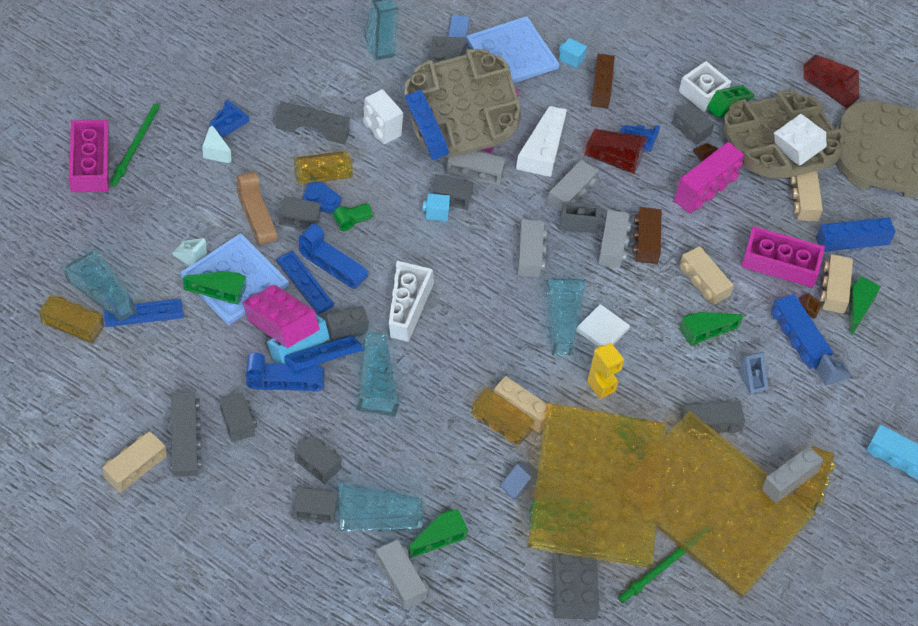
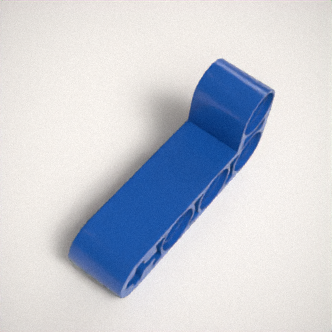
[299,223,369,289]
[246,352,325,391]

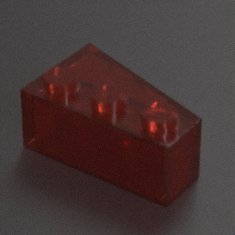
[803,54,859,109]
[584,129,647,174]

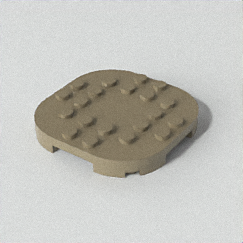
[404,49,521,157]
[723,91,844,178]
[836,101,918,198]

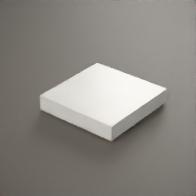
[576,304,630,347]

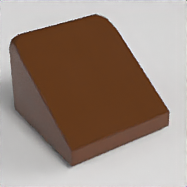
[693,143,718,162]
[798,293,822,319]

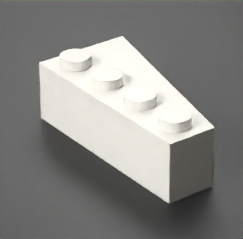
[516,106,567,177]
[389,261,434,342]

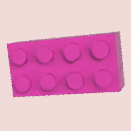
[69,120,110,192]
[674,142,745,214]
[741,226,825,288]
[242,284,320,348]

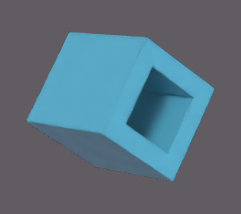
[559,38,587,69]
[423,193,450,221]

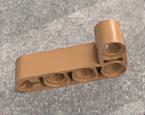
[237,171,277,246]

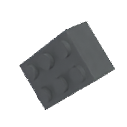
[552,550,600,619]

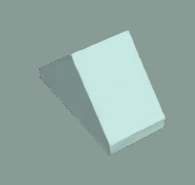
[202,126,231,163]
[172,238,207,266]

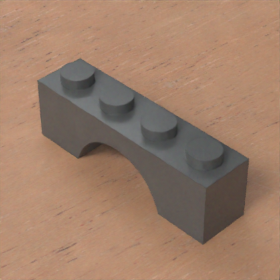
[276,101,350,145]

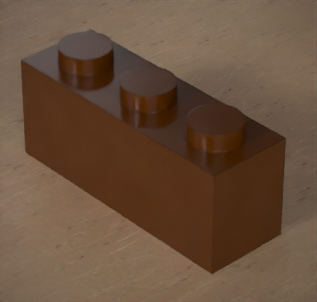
[591,53,615,109]
[633,207,662,264]

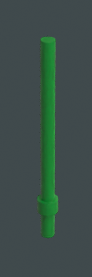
[110,103,160,187]
[618,527,710,603]

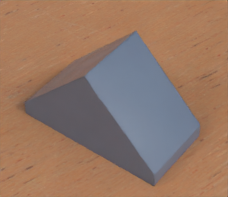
[739,352,768,394]
[816,354,852,386]
[500,463,543,500]

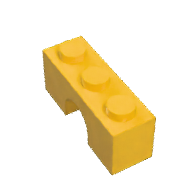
[587,343,624,399]

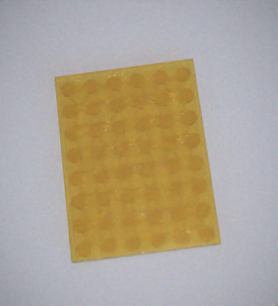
[527,403,666,568]
[615,411,816,598]

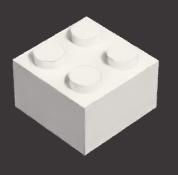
[679,61,731,112]
[363,89,403,144]
[774,114,827,166]

